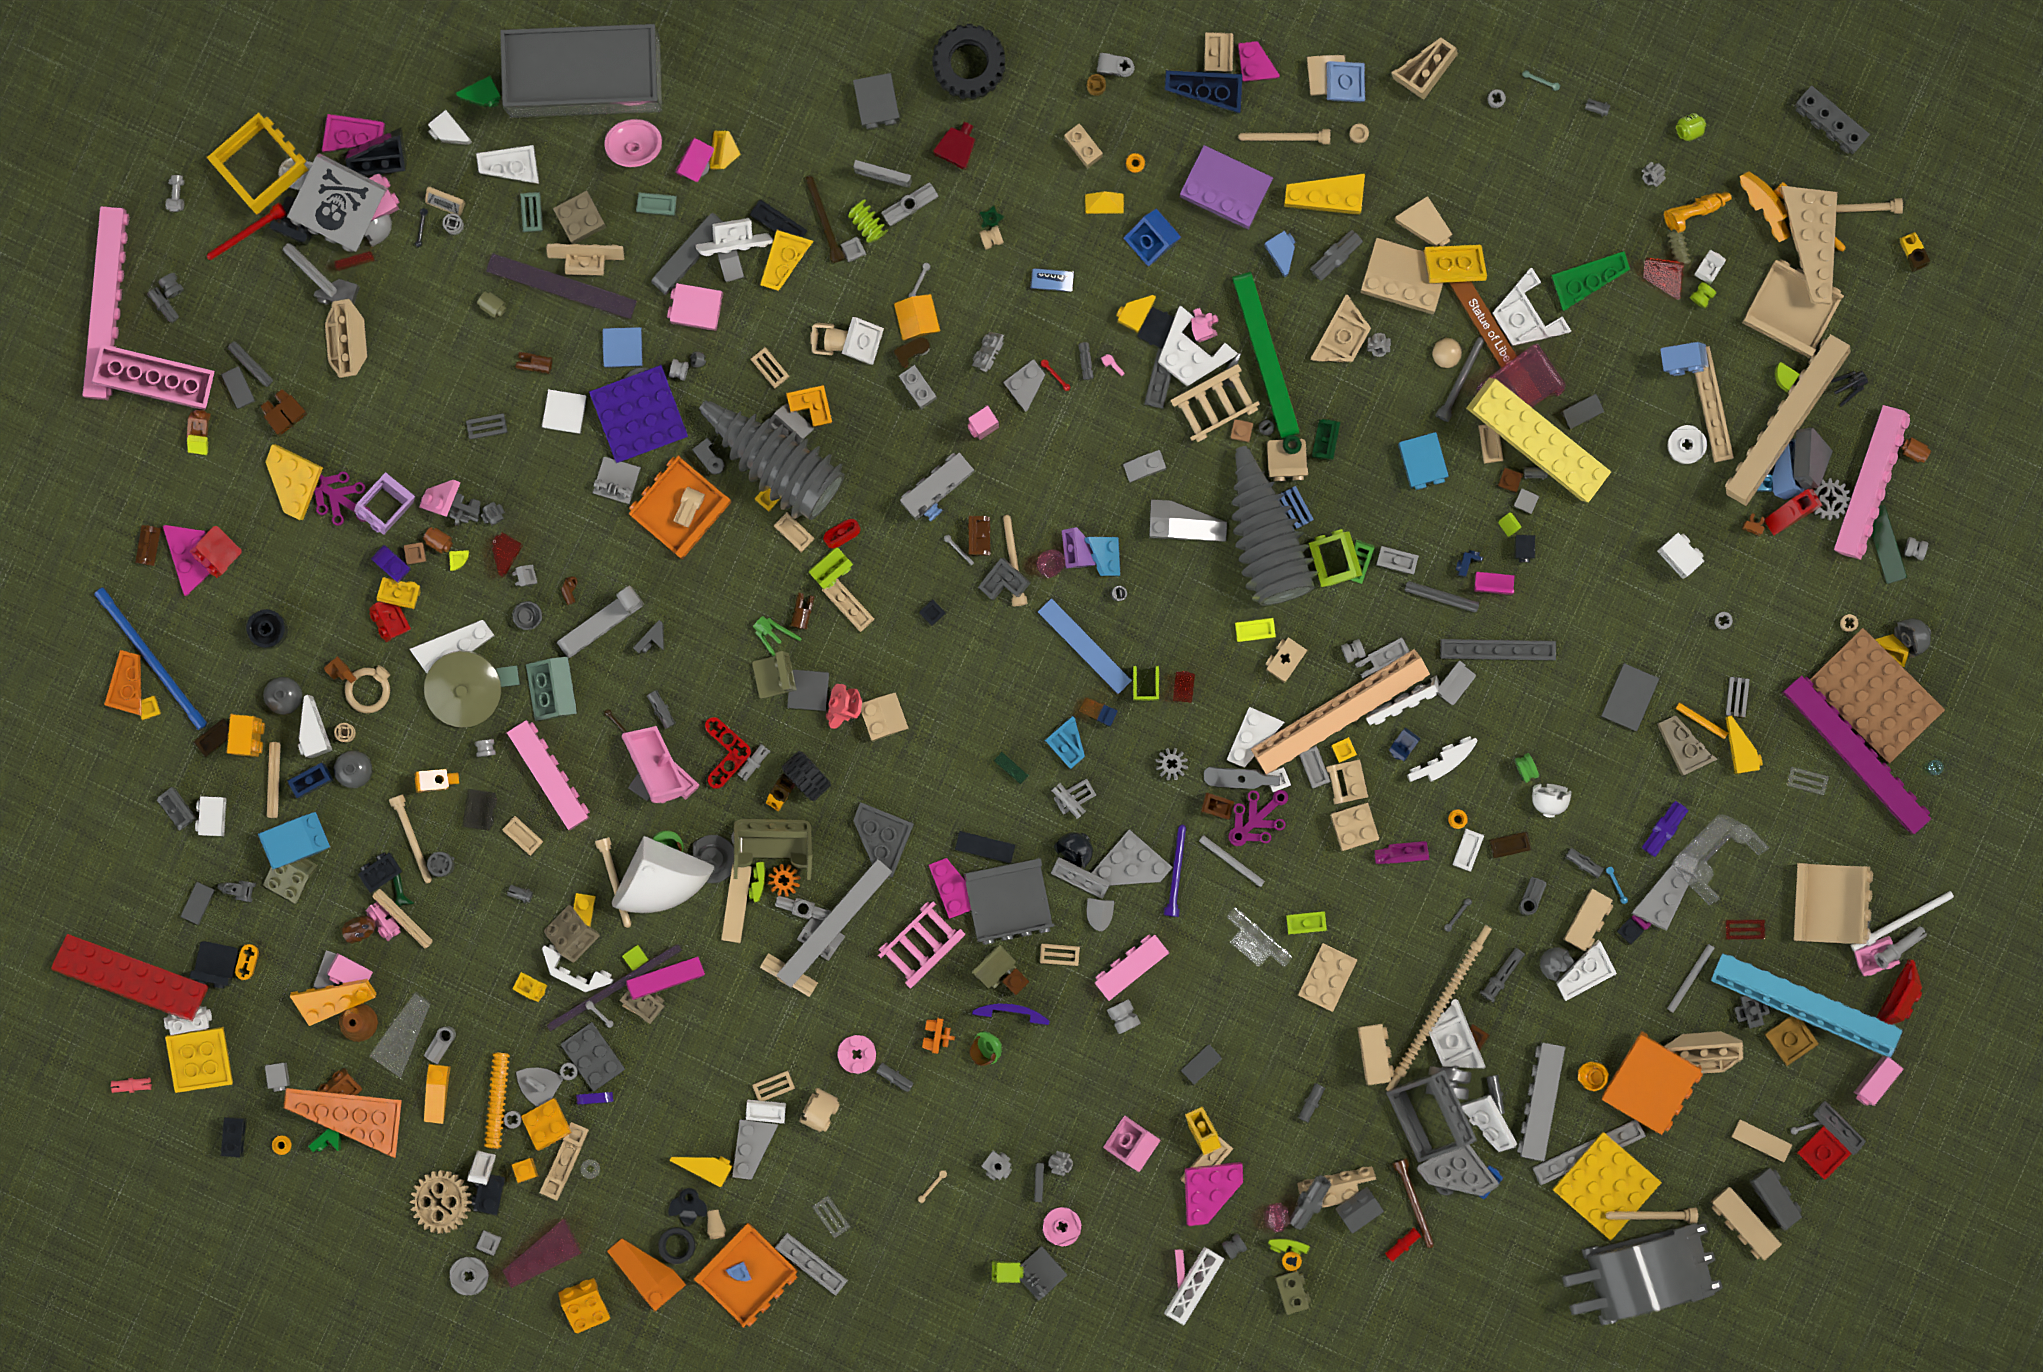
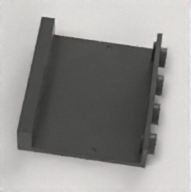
[964,858,1054,945]

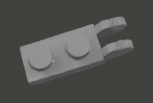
[1355,638,1410,678]

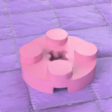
[838,1035,876,1074]
[1043,1207,1081,1246]

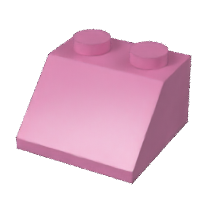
[1103,1115,1161,1172]

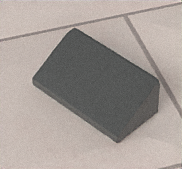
[1561,394,1604,429]
[1181,1045,1222,1085]

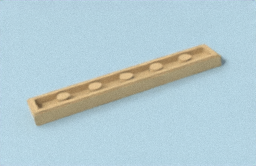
[1695,346,1734,463]

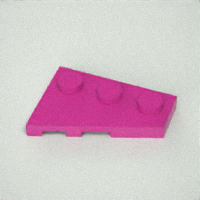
[929,858,971,919]

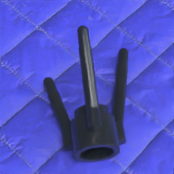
[1830,370,1868,407]

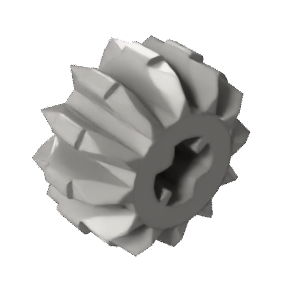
[1156,748,1188,780]

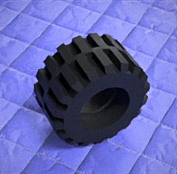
[782,751,831,801]

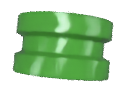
[1514,753,1539,783]

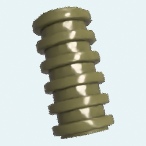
[1667,231,1691,267]

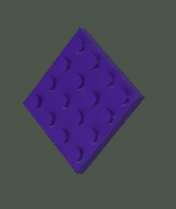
[589,365,688,463]

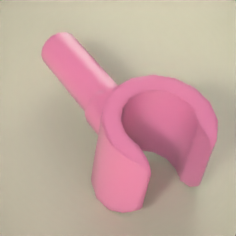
[1101,354,1125,376]

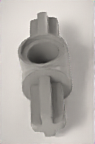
[775,896,831,921]

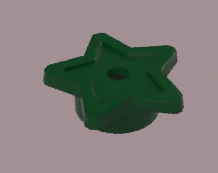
[980,206,1004,228]

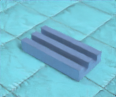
[1281,486,1314,529]

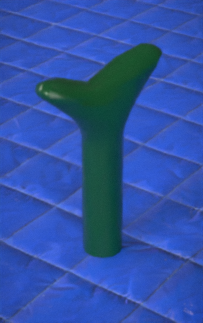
[393,874,414,907]

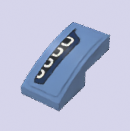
[1031,269,1073,292]

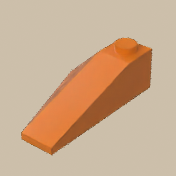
[607,1239,686,1311]

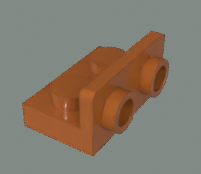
[317,1068,362,1096]

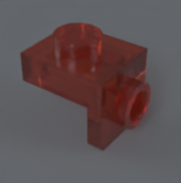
[1173,671,1195,703]

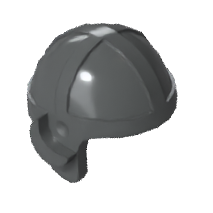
[1540,947,1574,981]

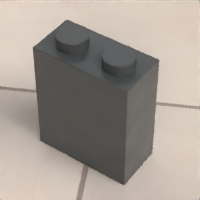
[853,73,900,130]

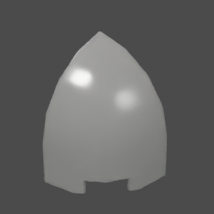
[365,215,392,247]
[1087,898,1114,931]

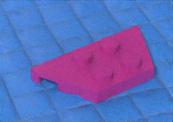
[163,525,210,596]

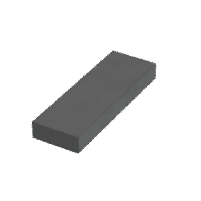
[1144,348,1172,409]
[1813,1101,1866,1155]

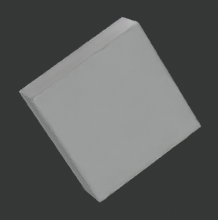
[841,236,866,262]
[1513,489,1539,514]
[476,1230,501,1256]

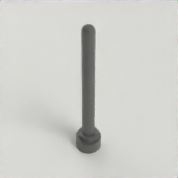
[1435,337,1484,422]

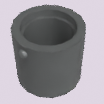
[427,852,455,877]

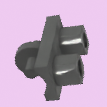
[449,493,481,526]

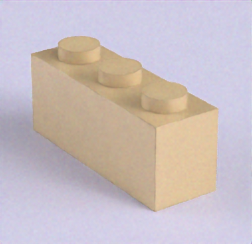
[1563,889,1613,951]

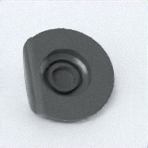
[693,835,734,883]

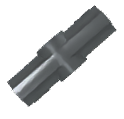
[1310,230,1363,281]
[1289,1175,1331,1230]

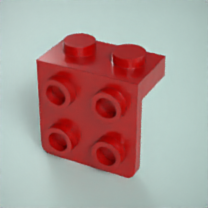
[189,526,241,578]

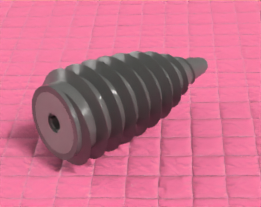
[699,400,845,520]
[1232,446,1319,606]

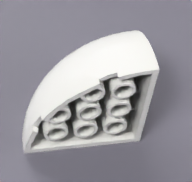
[612,836,714,913]

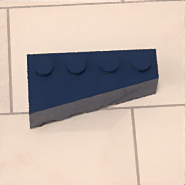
[1165,71,1243,114]

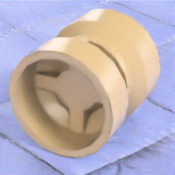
[979,226,1004,250]
[334,723,356,743]

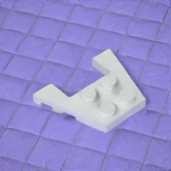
[1492,268,1571,346]
[1158,306,1238,386]

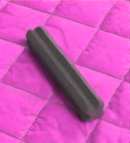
[228,342,273,387]

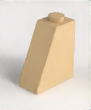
[1394,196,1453,247]

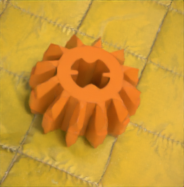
[768,864,801,897]

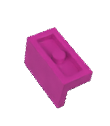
[675,138,714,182]
[1474,572,1515,595]

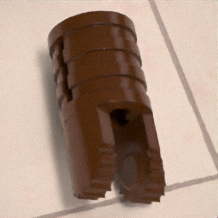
[515,352,553,374]
[790,592,814,630]

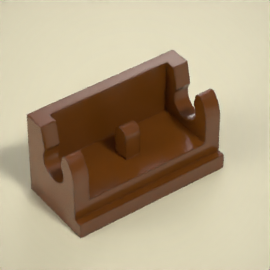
[969,516,990,556]

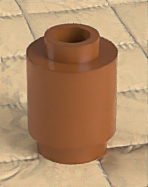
[1901,437,1931,463]
[423,527,453,554]

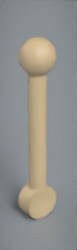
[918,1170,947,1203]

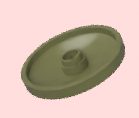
[424,650,502,727]

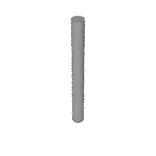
[1199,835,1265,887]
[1667,944,1714,1013]

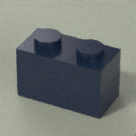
[288,763,333,799]

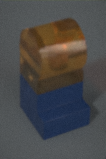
[1079,697,1118,727]

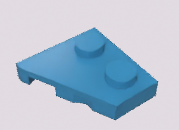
[1084,537,1120,576]
[1045,716,1085,769]

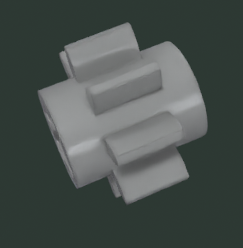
[1642,162,1666,187]
[1368,333,1391,357]
[1049,1151,1073,1176]

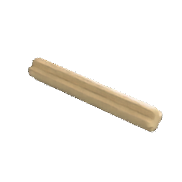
[267,742,280,818]
[372,889,433,949]

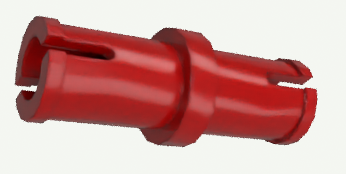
[1385,1227,1422,1262]

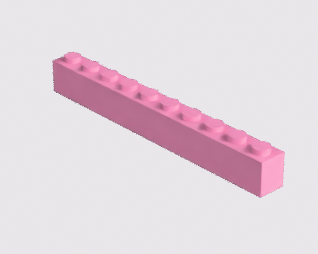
[83,207,129,400]

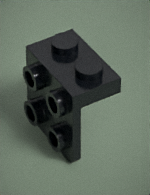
[190,941,238,989]

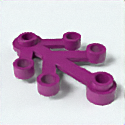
[314,472,372,526]
[1229,790,1288,846]

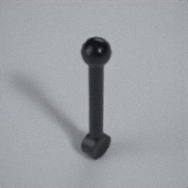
[415,208,428,247]

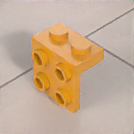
[558,1278,610,1333]

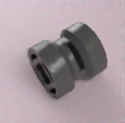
[158,273,184,299]
[1221,1233,1248,1260]

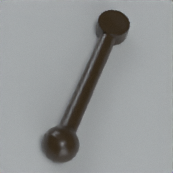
[604,709,627,733]

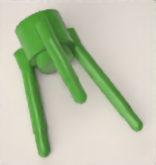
[753,616,801,656]

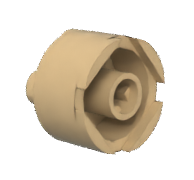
[799,1088,840,1132]

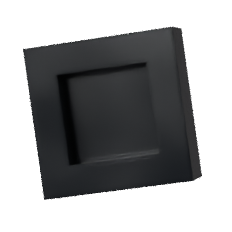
[919,599,946,626]
[1616,918,1644,945]

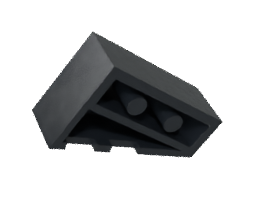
[346,128,407,175]

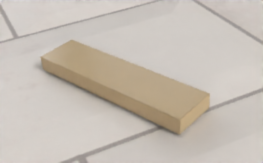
[721,865,752,943]

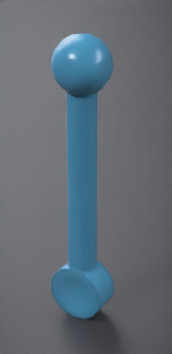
[1606,867,1628,904]

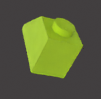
[992,1261,1023,1283]

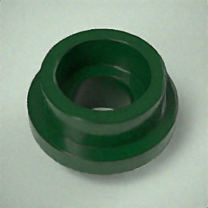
[1282,435,1302,454]

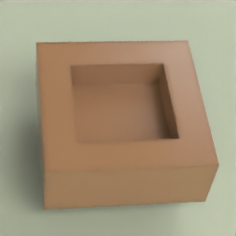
[1230,419,1253,443]
[404,542,426,565]

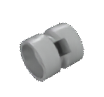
[1107,999,1141,1034]

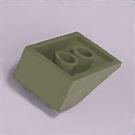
[972,945,1016,989]

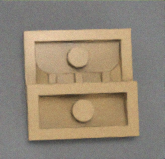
[1307,55,1345,96]

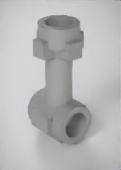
[166,175,184,212]

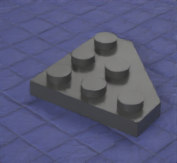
[853,802,914,877]

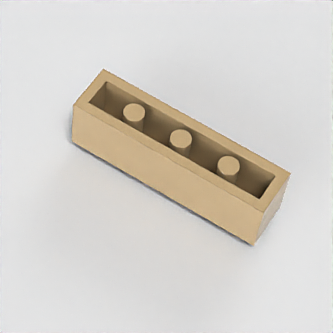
[1710,1186,1782,1260]

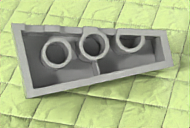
[900,453,974,520]

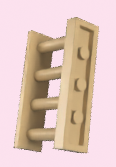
[1170,364,1260,442]

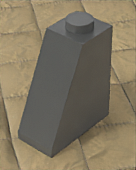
[1794,428,1833,489]

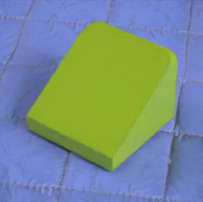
[1498,513,1521,537]

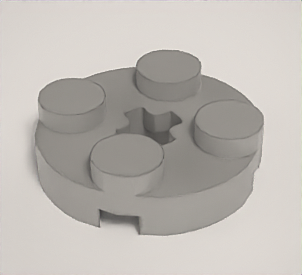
[450,1257,489,1295]

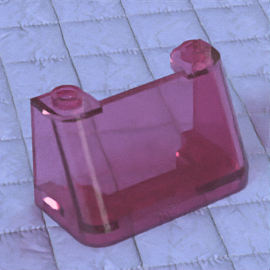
[1476,344,1566,408]

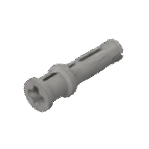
[1874,927,1927,969]

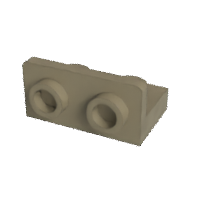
[620,990,665,1024]

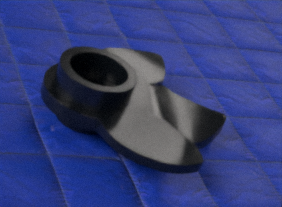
[668,1188,707,1227]

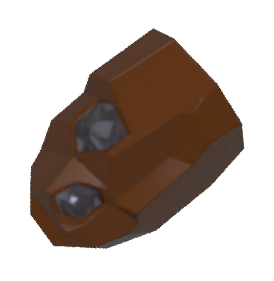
[342,916,376,944]

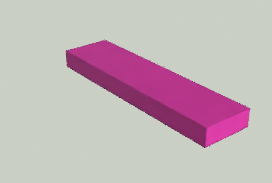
[626,957,705,1000]

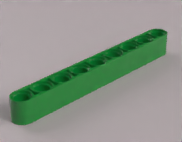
[1232,271,1300,439]

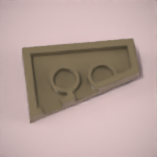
[1657,715,1717,776]

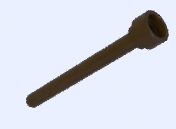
[806,175,846,263]

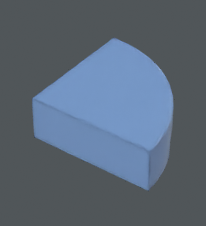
[726,1262,752,1281]

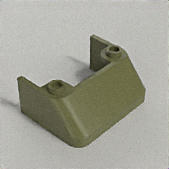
[733,819,812,880]

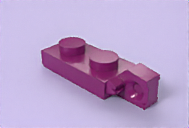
[1375,841,1429,864]

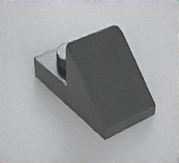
[633,620,664,654]

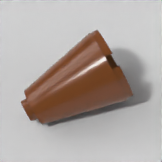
[339,1004,378,1042]

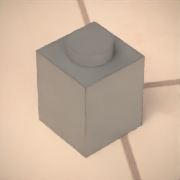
[265,1063,290,1092]

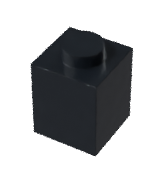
[1514,535,1535,563]

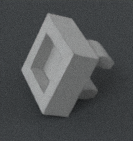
[512,565,537,587]

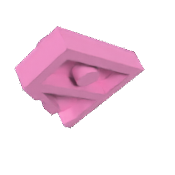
[420,480,460,517]

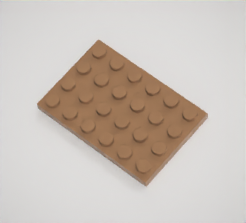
[1810,628,1945,764]

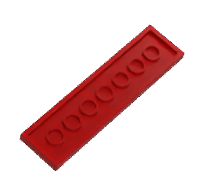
[51,934,208,1022]

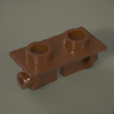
[135,525,161,566]

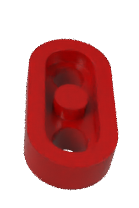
[823,519,861,548]

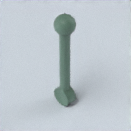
[1523,70,1560,91]

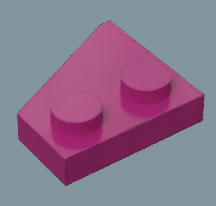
[1238,41,1279,82]

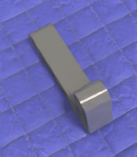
[557,586,644,658]

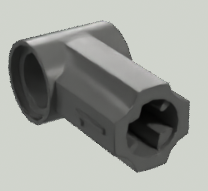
[1519,877,1547,916]

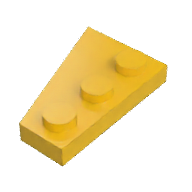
[760,230,813,291]

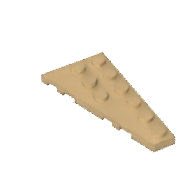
[1780,186,1837,305]

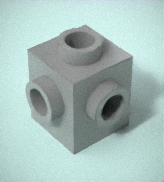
[981,1151,1012,1181]

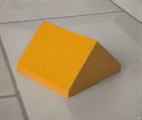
[894,294,940,341]

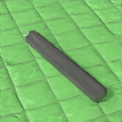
[1405,581,1479,612]

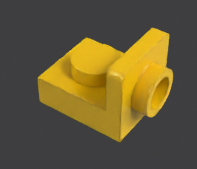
[513,972,547,1002]

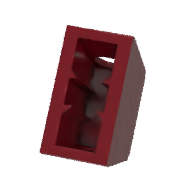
[933,122,975,171]

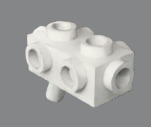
[164,1006,212,1035]

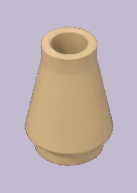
[707,1210,726,1239]

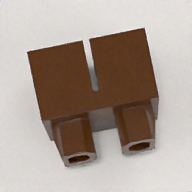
[261,389,308,436]

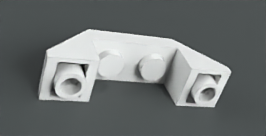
[542,944,614,992]

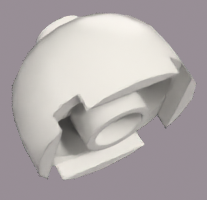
[1532,784,1571,817]

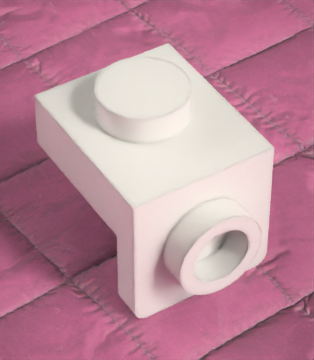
[1694,250,1726,285]

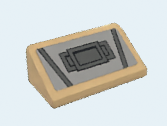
[425,187,465,216]

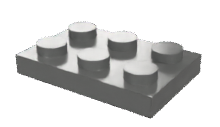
[561,1022,625,1092]

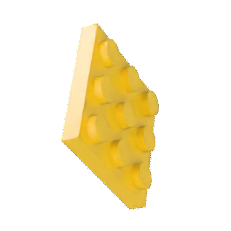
[165,1027,233,1093]

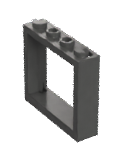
[1386,1070,1476,1162]

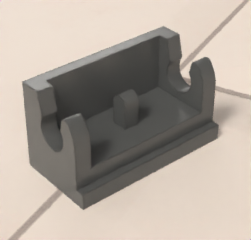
[157,787,197,831]

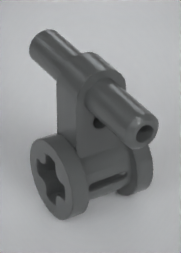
[218,880,256,902]

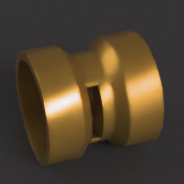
[1087,74,1106,96]

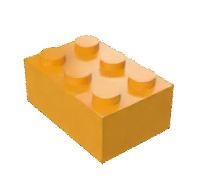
[227,715,265,757]

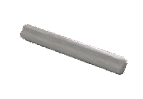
[283,243,337,297]

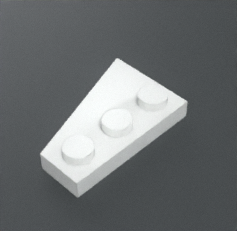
[477,145,539,184]

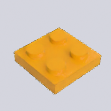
[521,1098,572,1151]

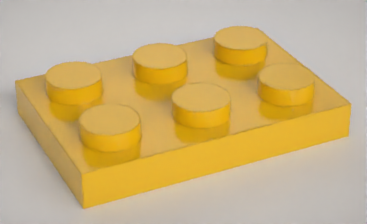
[1424,245,1487,283]

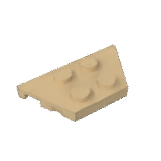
[1310,295,1371,362]

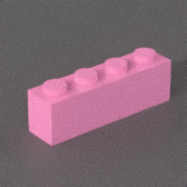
[1095,934,1169,1001]

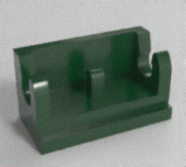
[1312,419,1340,461]

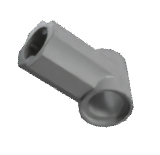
[423,1026,456,1064]

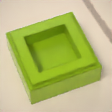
[622,945,649,972]

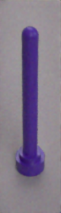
[1164,825,1186,917]

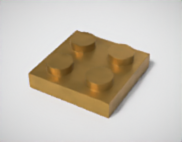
[1764,1015,1818,1066]

